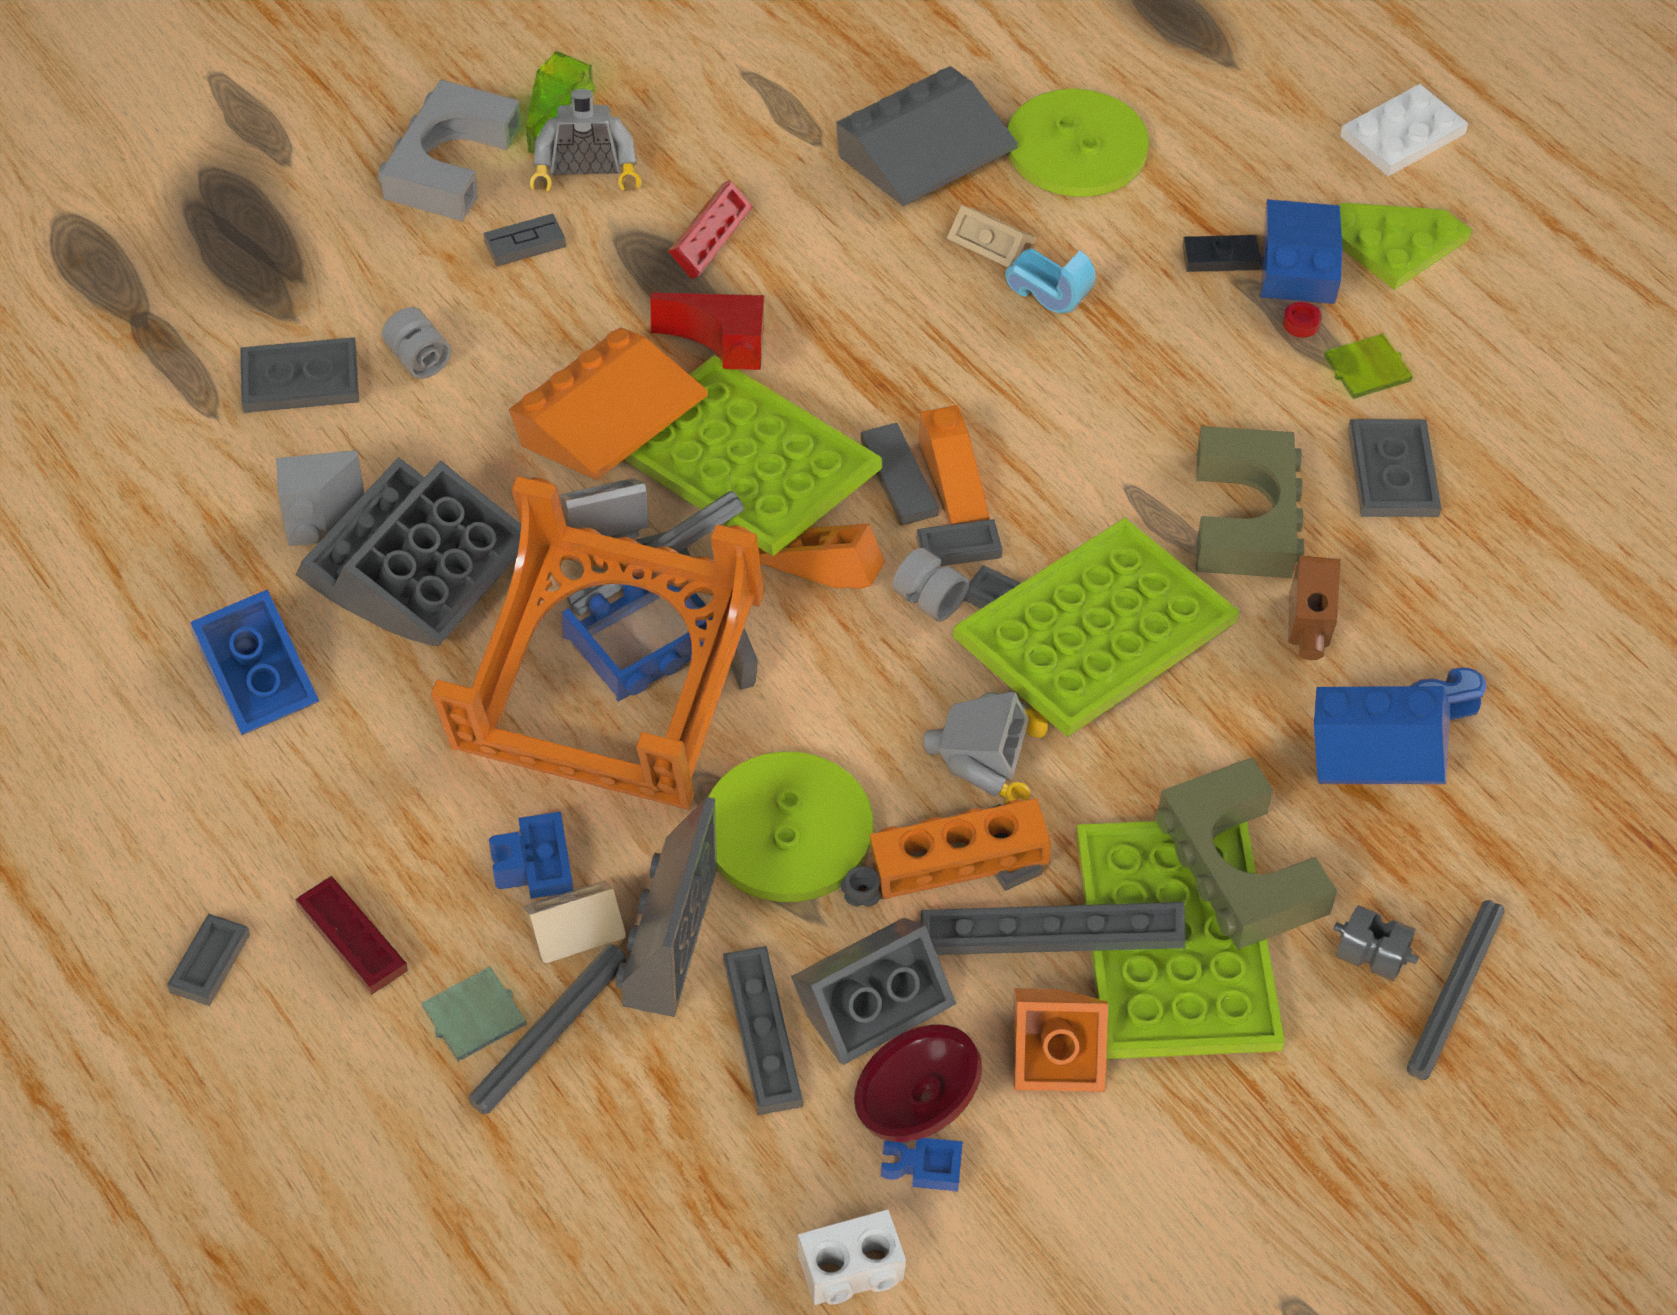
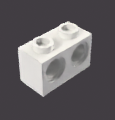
[798,1210,906,1305]

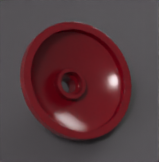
[854,1024,982,1142]

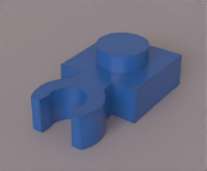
[881,1138,963,1192]

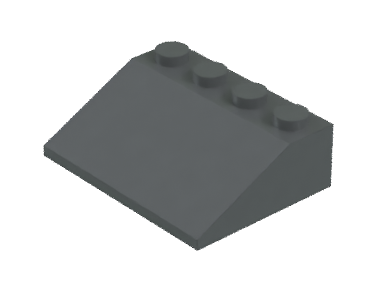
[836,66,1017,206]
[616,797,717,1017]

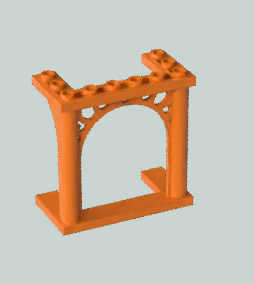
[431,476,764,810]

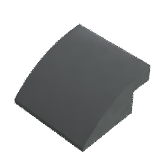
[296,457,521,647]

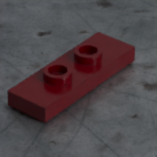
[295,876,408,995]

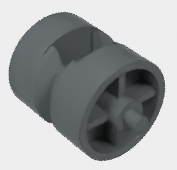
[1333,905,1419,982]

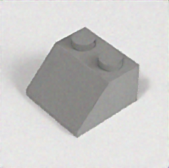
[276,450,365,546]
[559,478,649,539]

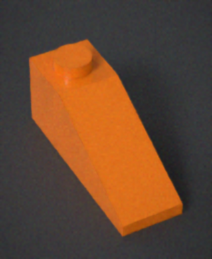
[918,405,990,525]
[758,523,885,589]

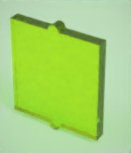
[1324,333,1413,399]

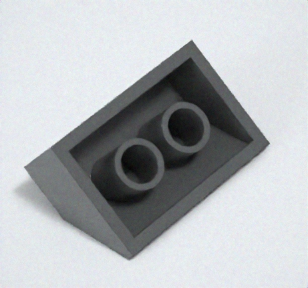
[791,917,956,1065]

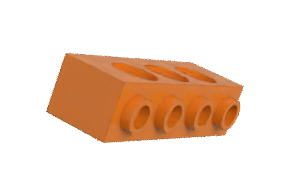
[870,798,1051,899]

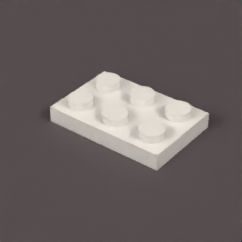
[1340,84,1468,177]

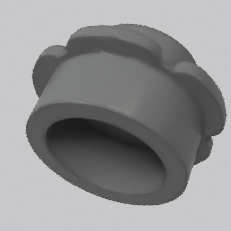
[841,866,882,907]

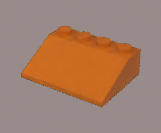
[508,327,708,480]

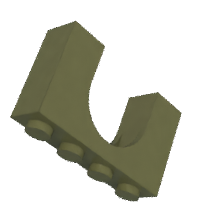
[1196,426,1304,578]
[1155,757,1337,950]

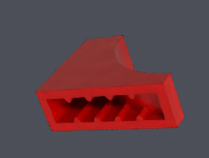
[650,292,764,370]

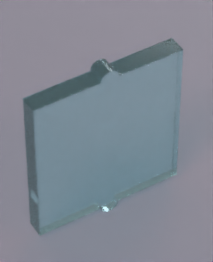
[422,967,527,1062]

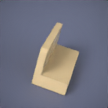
[947,205,1037,267]
[522,880,626,963]

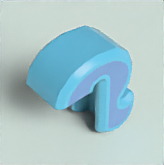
[1005,249,1096,314]

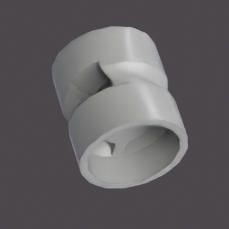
[382,307,452,379]
[892,548,969,622]

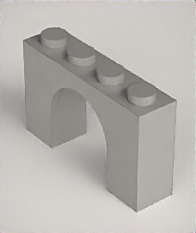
[378,80,522,221]

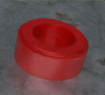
[1283,301,1322,338]

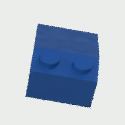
[1261,199,1343,304]
[190,589,319,735]

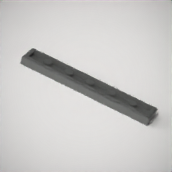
[921,902,1186,955]

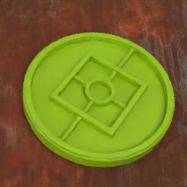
[1007,89,1149,197]
[709,752,873,902]

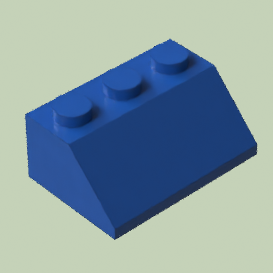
[1314,686,1450,784]

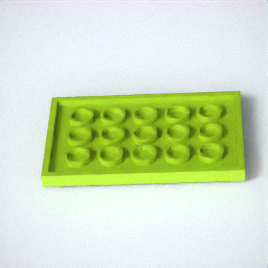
[624,355,882,556]
[952,518,1240,737]
[1075,821,1285,1059]

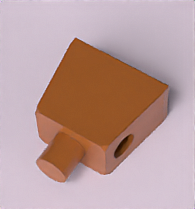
[1288,555,1341,660]

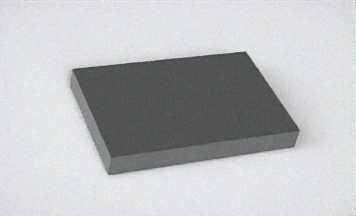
[240,337,360,413]
[1348,419,1441,517]

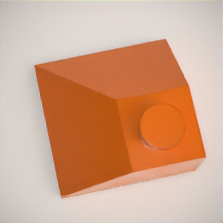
[1013,988,1108,1092]

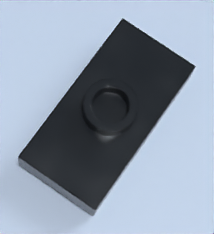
[1182,235,1261,272]

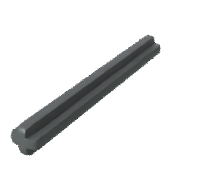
[567,491,744,616]
[1406,900,1505,1080]
[469,944,626,1115]

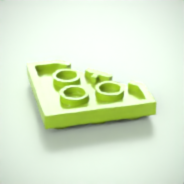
[1339,202,1472,290]

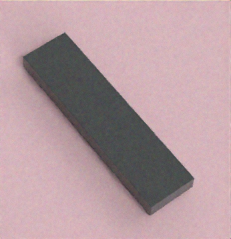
[723,946,803,1115]

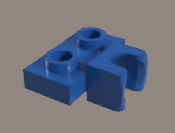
[489,811,573,899]

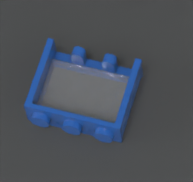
[562,576,713,702]

